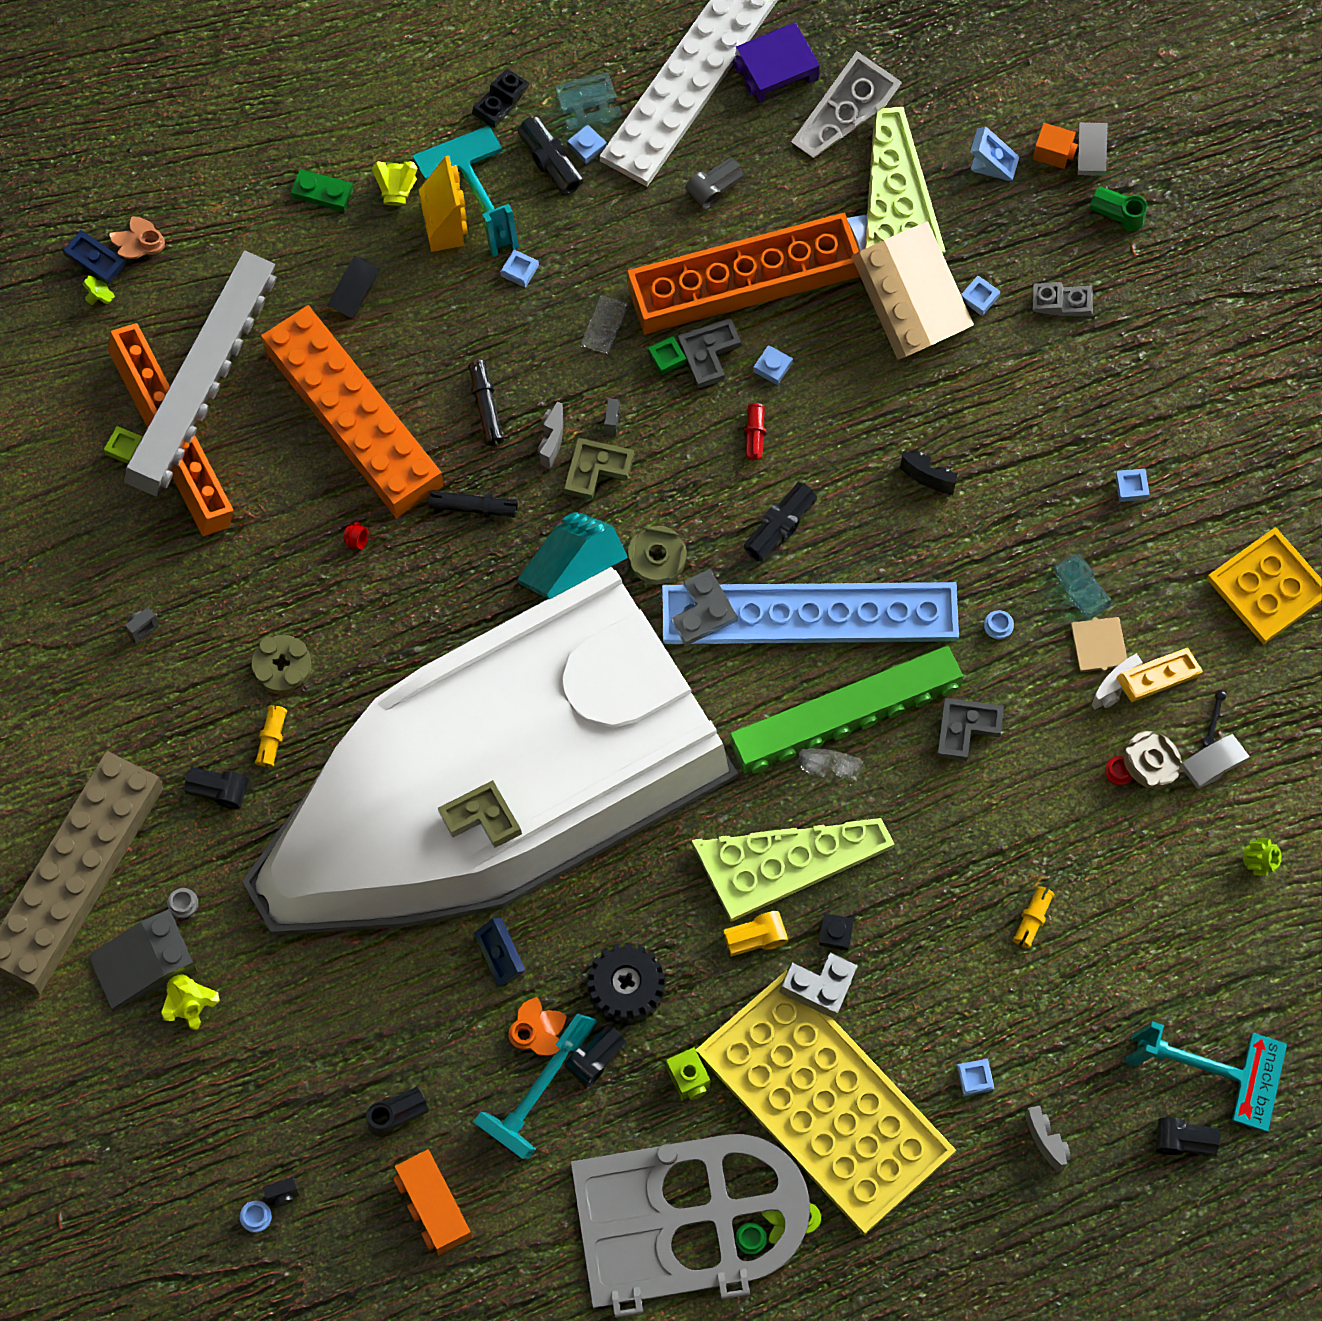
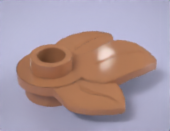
[109,216,165,259]

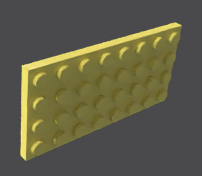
[696,970,956,1236]

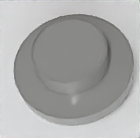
[167,888,198,919]

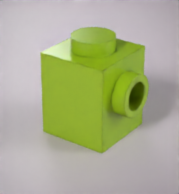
[666,1047,710,1100]

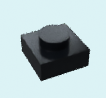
[819,913,854,951]
[263,1177,299,1207]

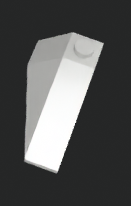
[791,51,902,158]

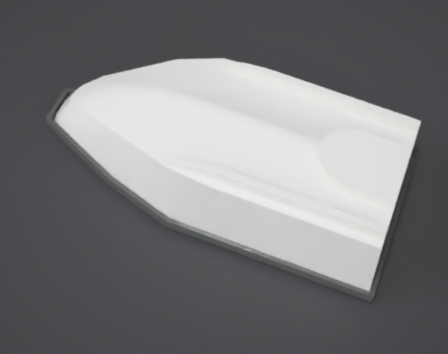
[242,567,738,935]

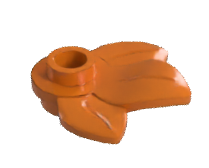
[508,997,566,1056]

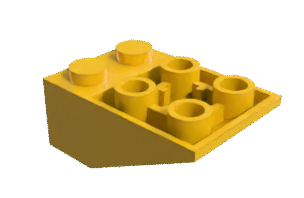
[419,155,468,252]

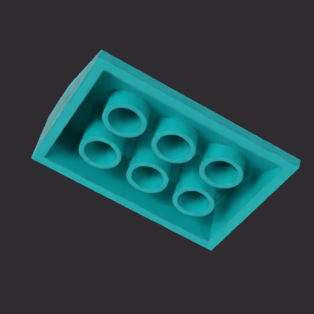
[518,512,628,600]

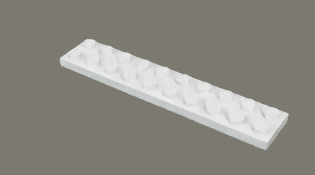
[600,0,778,187]

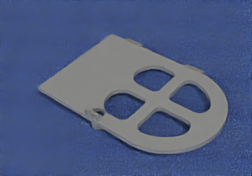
[571,1134,810,1318]

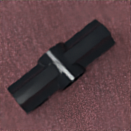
[517,117,583,195]
[744,482,817,563]

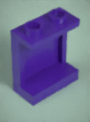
[733,22,820,103]

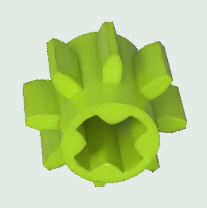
[1243,838,1281,876]

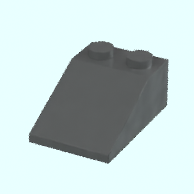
[88,909,198,1011]

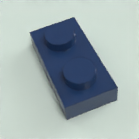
[63,230,126,285]
[474,917,526,987]

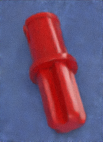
[744,403,766,461]

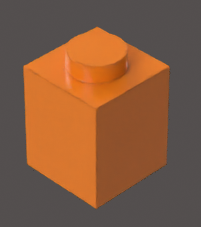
[1033,123,1078,169]

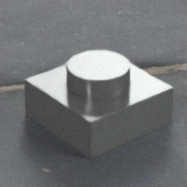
[125,607,159,644]

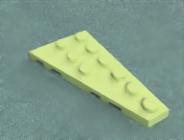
[865,107,945,254]
[691,818,895,922]

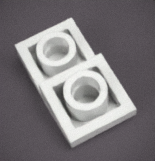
[1092,653,1143,710]

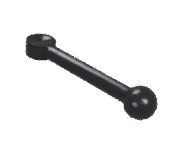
[1202,690,1226,748]

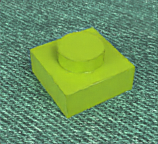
[104,426,143,464]

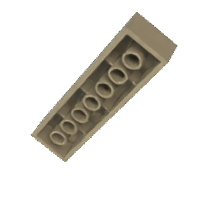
[0,751,164,995]

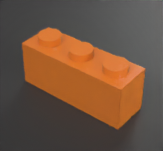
[393,1149,472,1256]

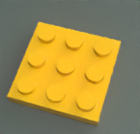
[1207,527,1322,645]

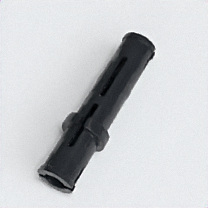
[468,360,504,446]
[429,490,518,518]

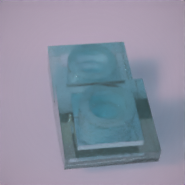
[1054,553,1111,619]

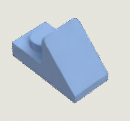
[970,127,1019,181]

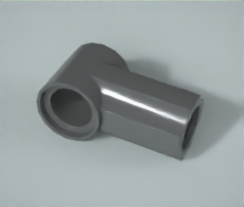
[685,158,744,210]

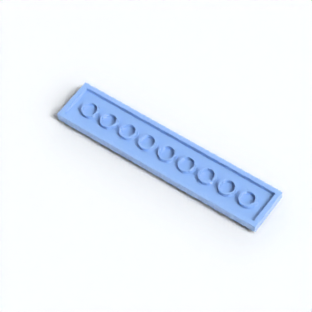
[662,582,959,644]

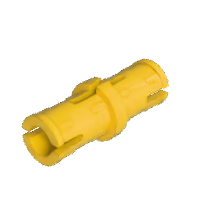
[255,705,287,768]
[1012,886,1055,949]

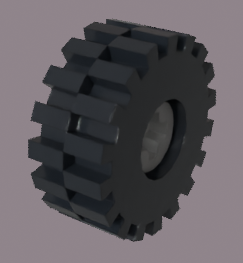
[588,943,665,1025]

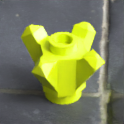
[372,161,418,206]
[161,974,220,1030]

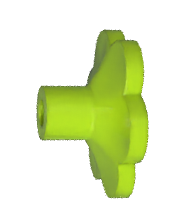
[83,276,115,305]

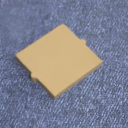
[1071,617,1127,672]

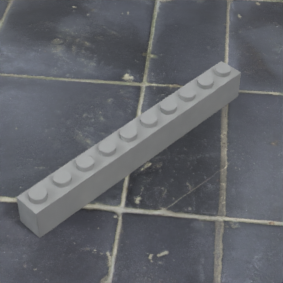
[124,250,277,497]

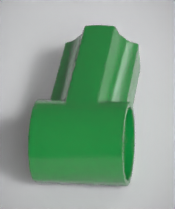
[1090,186,1147,231]

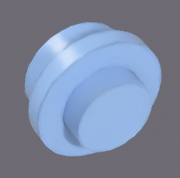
[984,610,1014,639]
[240,1201,272,1233]

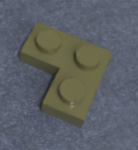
[564,438,634,500]
[438,780,522,848]

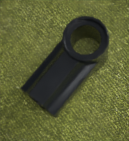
[184,767,249,809]
[564,1025,627,1088]
[366,1087,429,1137]
[1156,1117,1220,1157]

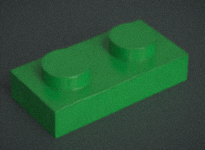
[291,169,354,212]

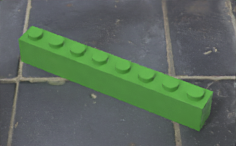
[730,646,963,774]

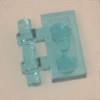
[555,72,621,130]

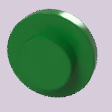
[735,1223,767,1255]

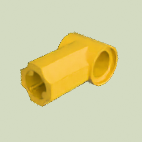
[723,911,789,957]

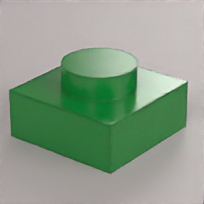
[648,336,687,375]

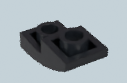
[472,69,529,128]
[327,256,380,319]
[900,451,958,495]

